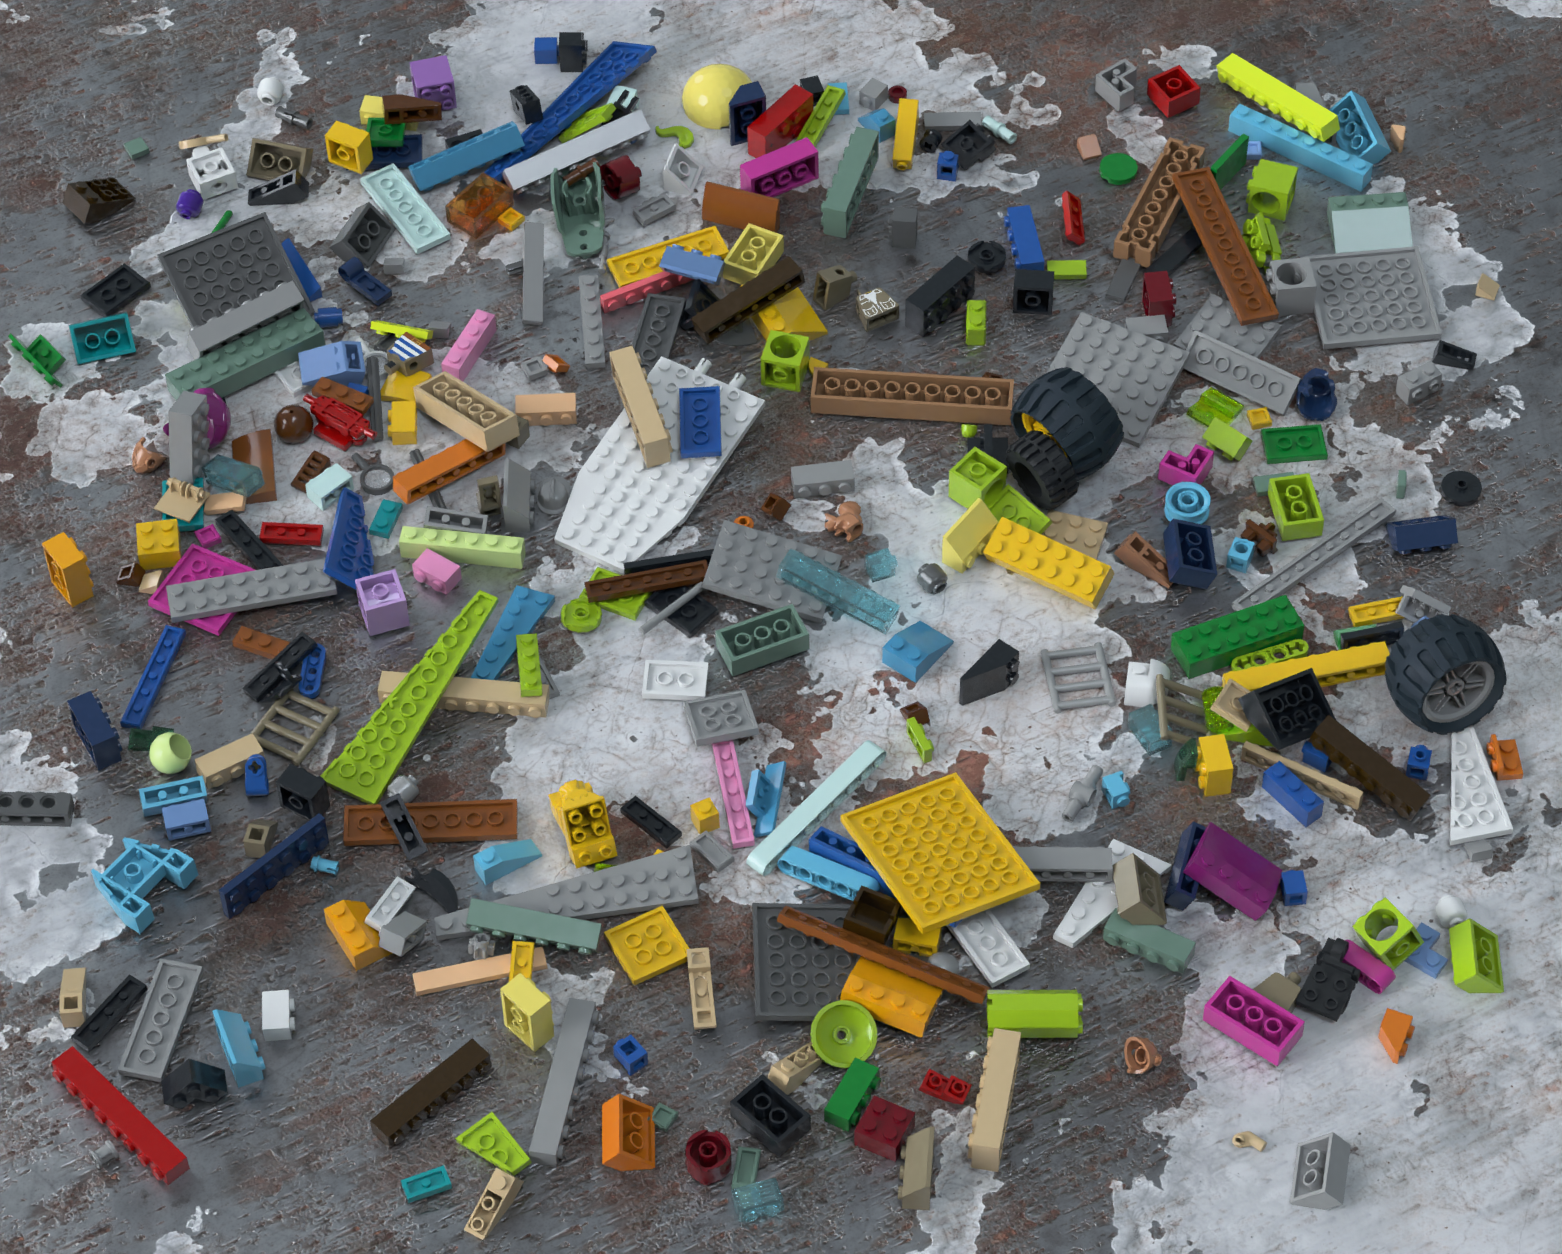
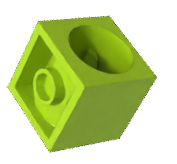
[1246,159,1298,221]
[761,330,810,392]
[949,447,1007,509]
[1352,897,1424,970]

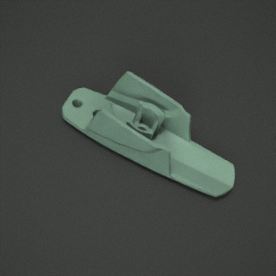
[551,162,605,259]

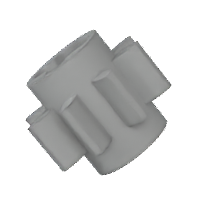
[468,933,495,960]

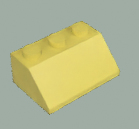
[942,498,998,574]

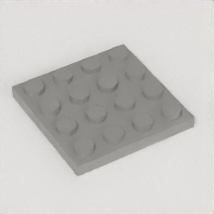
[1174,294,1282,359]

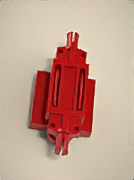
[303,393,377,451]

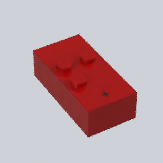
[747,84,813,158]

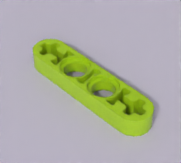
[1231,639,1309,671]

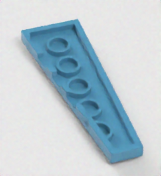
[471,585,555,680]

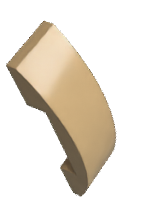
[687,947,717,1030]

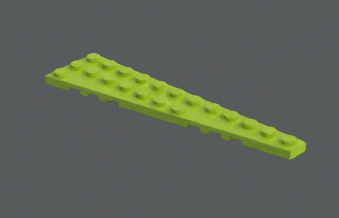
[321,590,499,805]

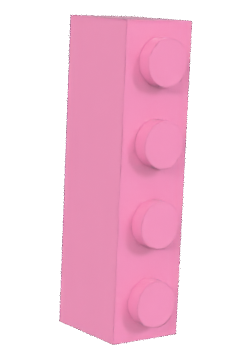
[441,309,497,382]

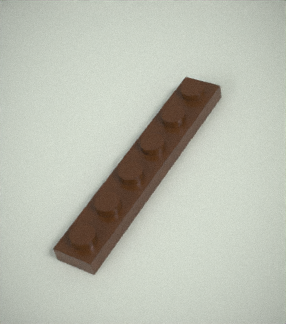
[584,560,708,603]

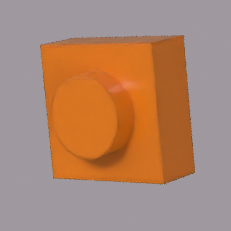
[542,354,570,373]

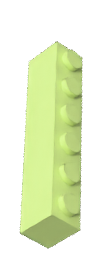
[399,526,526,569]

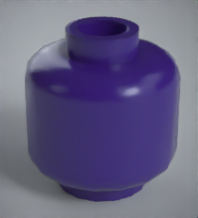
[176,189,204,219]

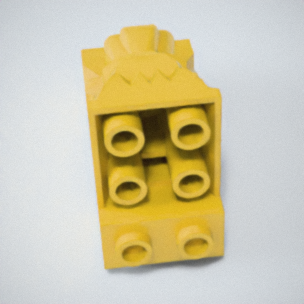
[548,779,618,869]

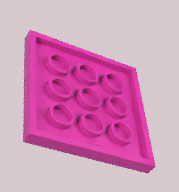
[148,543,255,636]

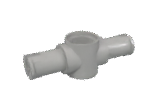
[1062,765,1103,823]

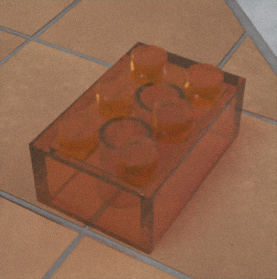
[445,172,514,239]

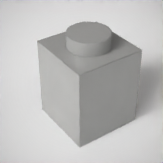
[859,78,888,111]

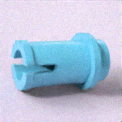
[310,855,339,875]

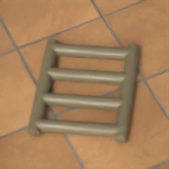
[1156,674,1214,748]
[251,688,340,766]

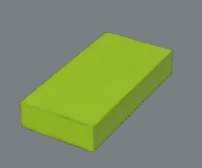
[1047,260,1087,280]

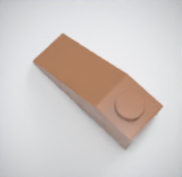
[1114,531,1173,588]

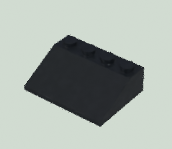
[1238,668,1337,750]

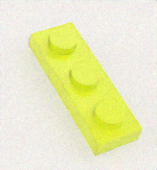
[370,320,433,342]

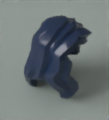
[1296,368,1337,421]

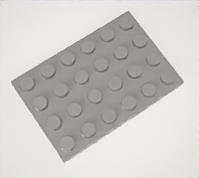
[702,520,842,624]

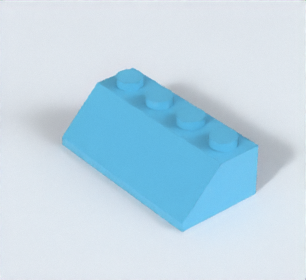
[1329,90,1391,164]

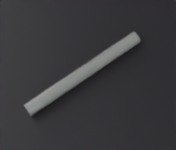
[639,582,705,635]

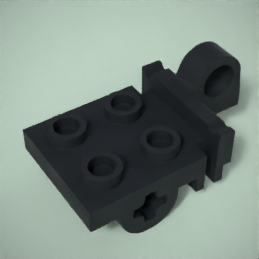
[1296,937,1360,1022]

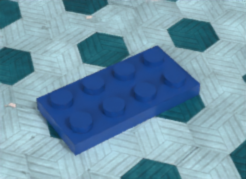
[679,386,722,458]

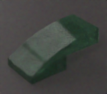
[128,726,174,751]
[1174,738,1198,781]

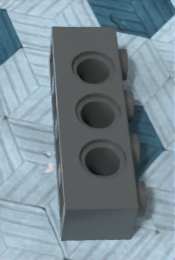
[0,791,75,827]

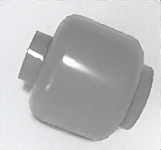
[387,774,419,803]

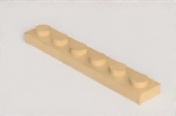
[1241,741,1364,810]

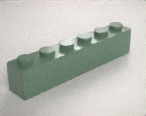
[466,898,602,955]

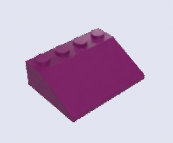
[1183,822,1283,921]

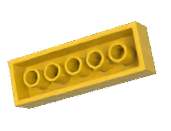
[983,517,1115,610]

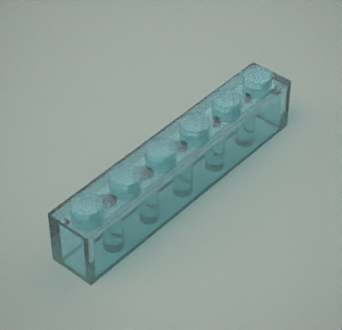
[776,549,900,635]

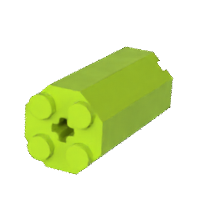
[987,990,1083,1038]

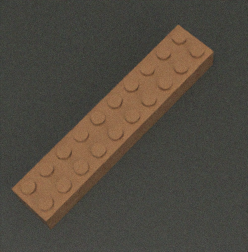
[810,367,1014,426]

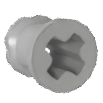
[89,1140,119,1169]

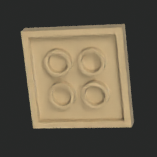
[1041,510,1108,560]

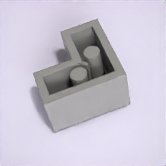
[1095,58,1137,112]

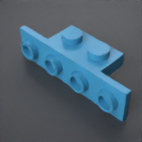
[746,761,787,838]

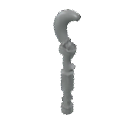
[598,218,615,274]

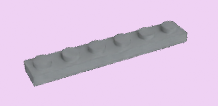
[579,274,606,369]

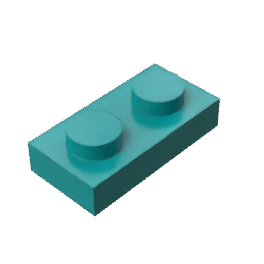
[369,499,403,539]
[401,1165,452,1203]

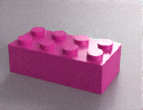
[740,137,819,197]
[1203,976,1305,1067]

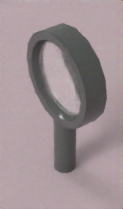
[352,453,394,496]

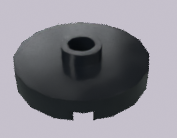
[967,241,1006,274]
[1440,471,1482,506]

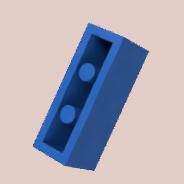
[1262,761,1324,827]

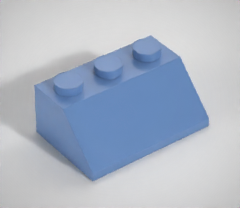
[659,244,725,286]

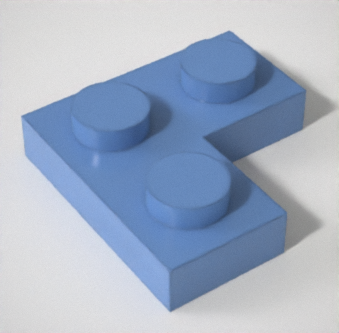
[1404,922,1448,979]

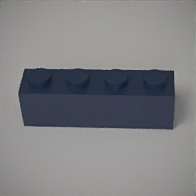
[1164,821,1207,911]

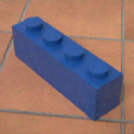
[1004,205,1045,271]

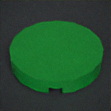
[1099,153,1138,185]

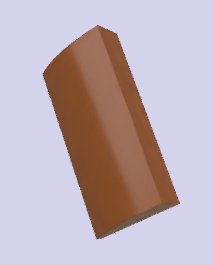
[702,181,780,233]
[232,429,277,504]

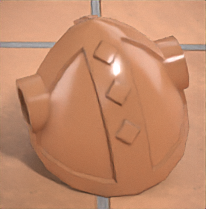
[132,437,167,474]
[1124,1037,1162,1074]

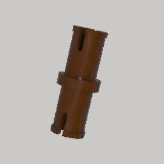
[562,157,600,188]

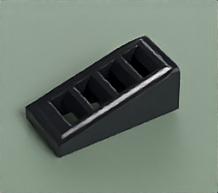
[1432,340,1477,370]

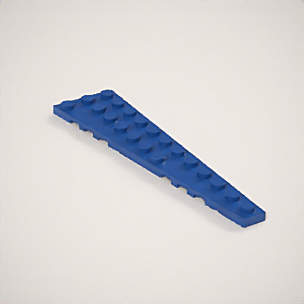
[480,41,657,185]

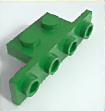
[8,333,66,388]

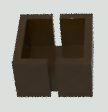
[843,885,901,945]

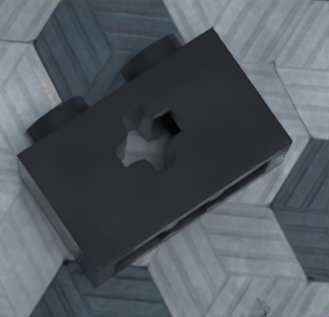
[509,85,544,125]

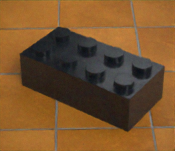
[905,255,975,337]

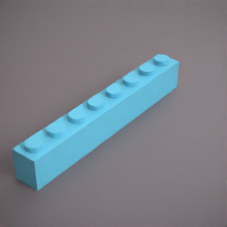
[1228,104,1373,192]

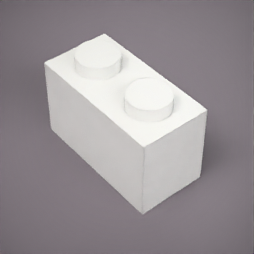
[262,990,296,1041]

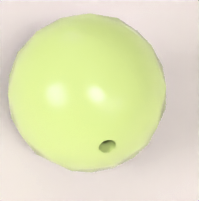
[149,732,192,774]

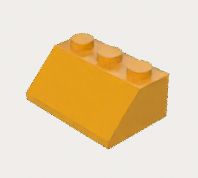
[324,900,392,971]

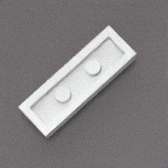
[364,876,416,931]

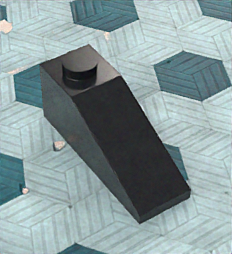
[248,169,309,206]
[380,793,428,861]

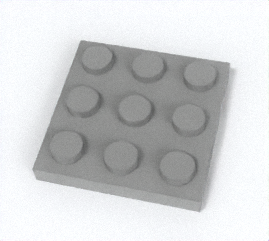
[683,690,759,747]

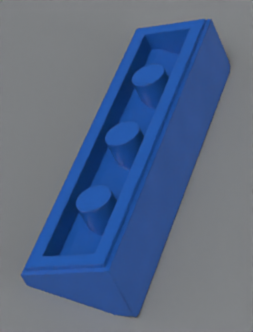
[281,238,322,302]

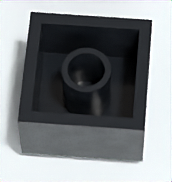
[1013,269,1055,315]
[276,763,330,821]

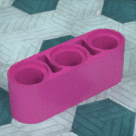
[1342,940,1396,994]

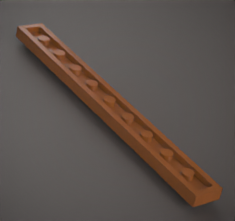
[777,906,990,1004]

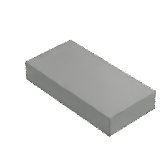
[690,830,735,873]

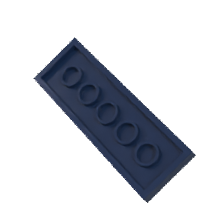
[219,813,329,919]

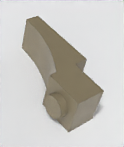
[476,475,502,517]

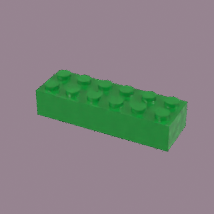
[1171,595,1305,679]

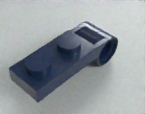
[338,257,392,306]

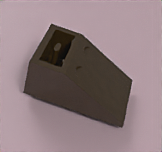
[62,177,136,224]

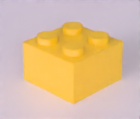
[324,120,373,174]
[136,519,182,570]
[1193,734,1234,797]

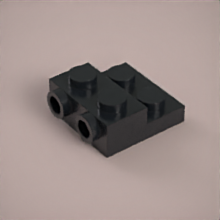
[941,120,996,170]

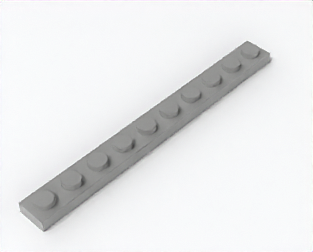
[1232,498,1396,611]

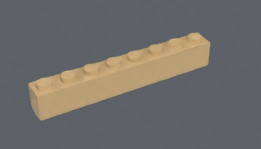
[378,671,550,718]

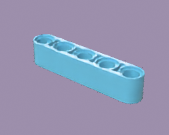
[777,846,880,901]

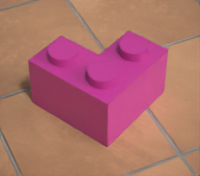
[1158,444,1214,485]

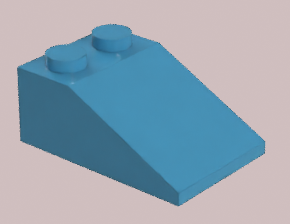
[882,621,954,683]

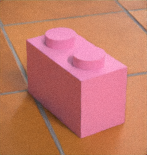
[412,548,462,595]

